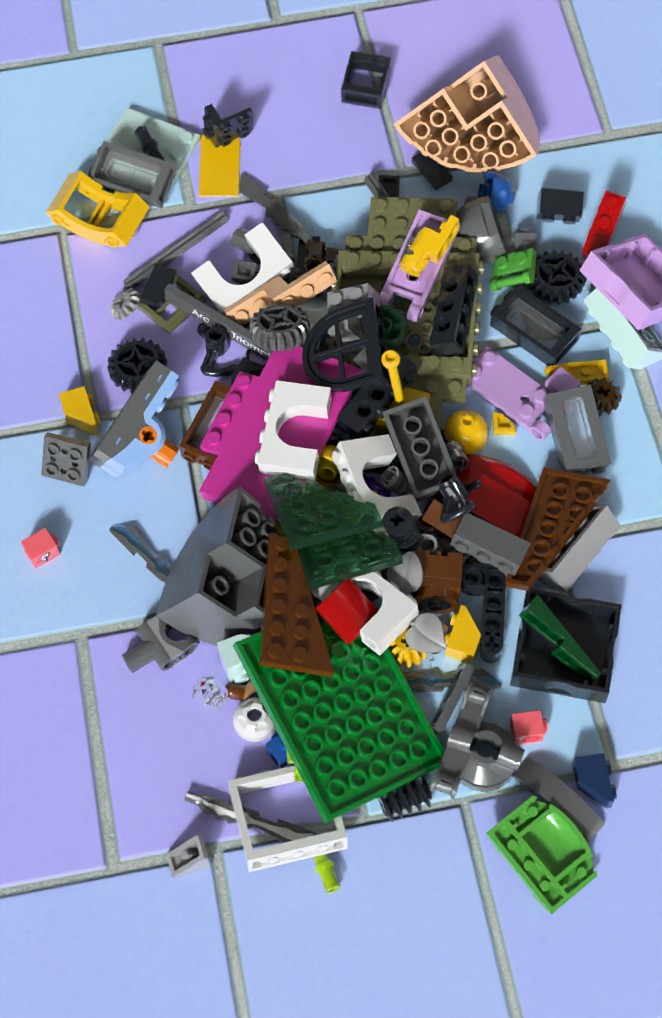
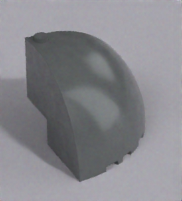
[156,487,284,646]

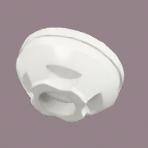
[233,698,276,742]

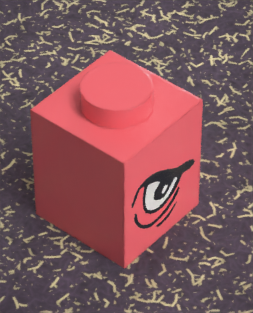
[21,528,60,569]

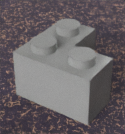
[327,283,380,343]

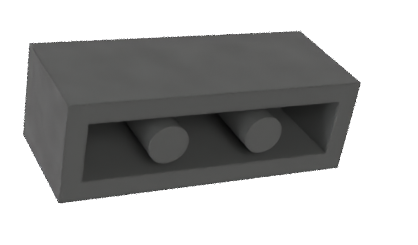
[450,513,531,576]

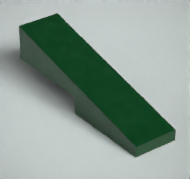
[518,594,601,683]

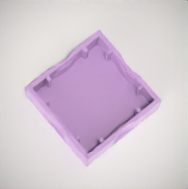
[579,233,662,330]

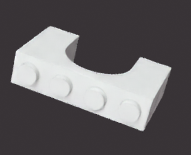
[191,223,294,316]
[255,380,332,481]
[332,434,421,534]
[309,550,419,655]

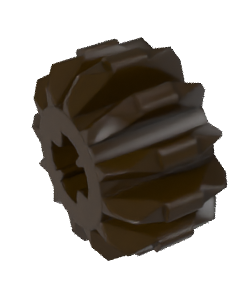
[587,377,622,416]

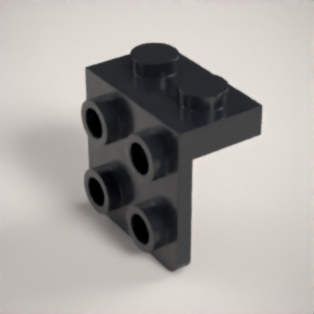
[202,104,253,148]

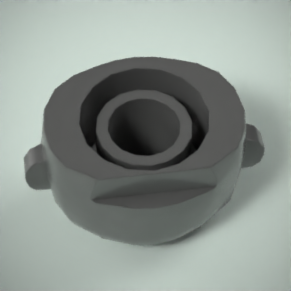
[456,194,507,263]

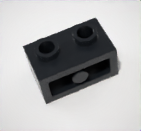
[536,188,584,224]

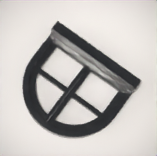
[302,297,391,392]

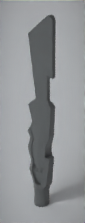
[239,173,314,243]

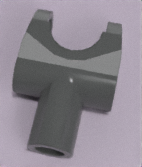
[121,616,198,673]

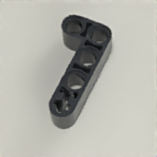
[461,567,506,663]

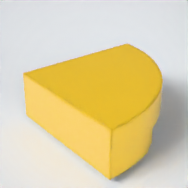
[492,412,516,435]

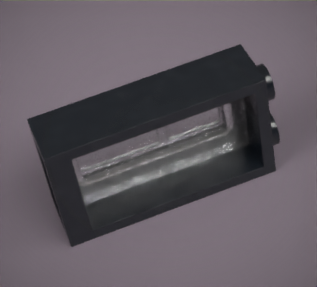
[490,285,582,366]

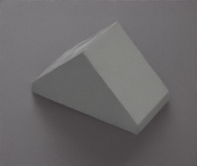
[166,834,210,878]

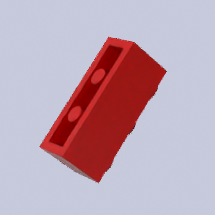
[582,191,626,259]

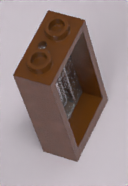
[179,381,231,471]

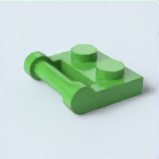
[489,248,537,292]

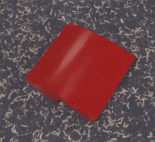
[315,577,379,645]

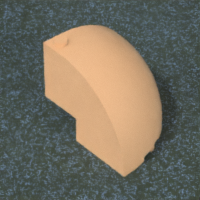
[393,55,540,172]

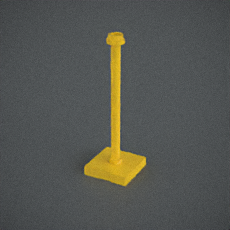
[375,350,431,430]

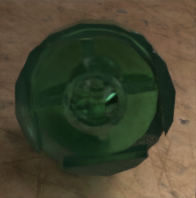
[361,305,406,351]

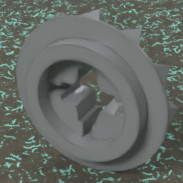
[109,288,140,320]

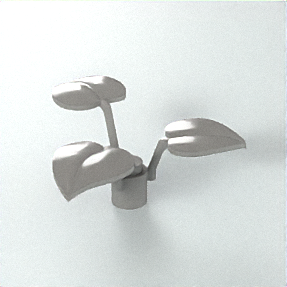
[387,551,447,653]

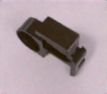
[303,240,343,271]

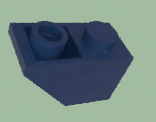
[572,753,617,809]

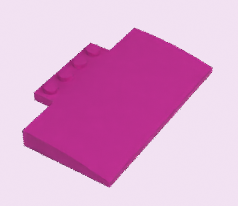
[199,347,362,526]

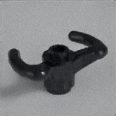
[197,323,238,377]
[438,474,482,524]

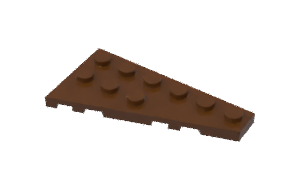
[505,467,612,591]
[259,533,334,677]

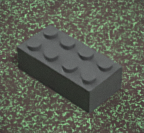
[382,396,457,502]

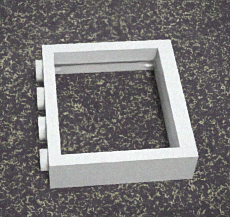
[228,764,348,872]

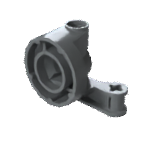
[430,681,525,799]

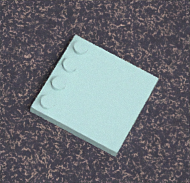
[88,108,201,194]

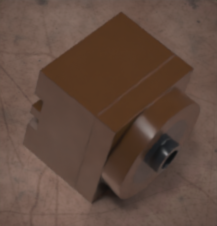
[412,549,463,614]

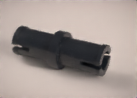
[134,126,165,160]

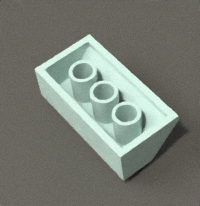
[583,288,662,369]

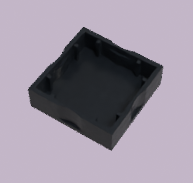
[510,588,622,703]

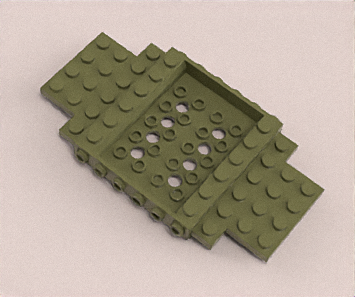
[326,197,484,441]

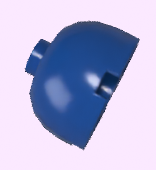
[477,171,515,214]

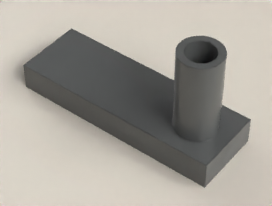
[430,663,495,734]

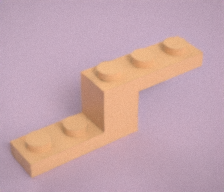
[223,261,337,326]

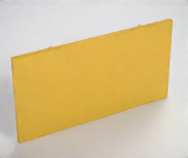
[199,134,241,197]

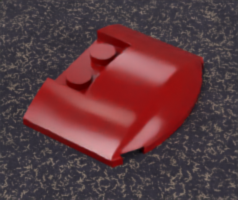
[435,454,537,514]

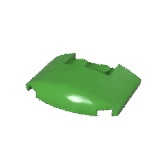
[486,795,598,914]

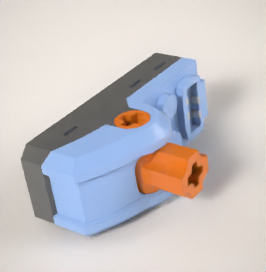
[89,360,181,479]

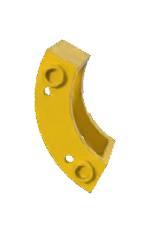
[45,171,150,248]

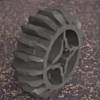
[249,303,310,353]

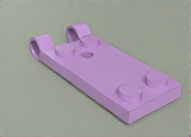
[380,210,459,323]
[468,346,572,441]

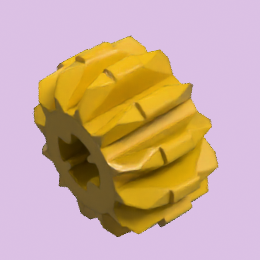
[388,627,427,668]

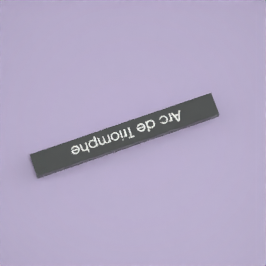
[165,284,273,361]

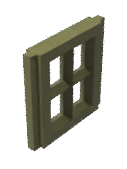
[137,274,207,334]

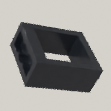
[341,51,391,109]

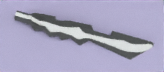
[184,791,316,843]

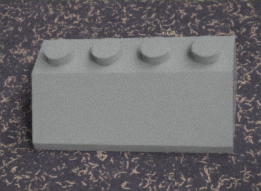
[538,504,620,592]

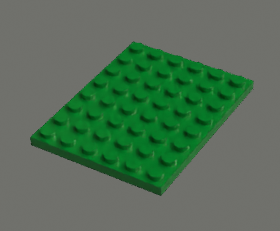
[233,609,445,824]

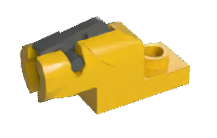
[399,215,460,277]

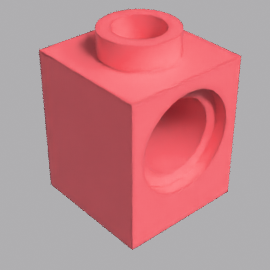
[509,710,548,745]

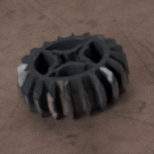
[529,249,586,305]
[107,336,168,394]

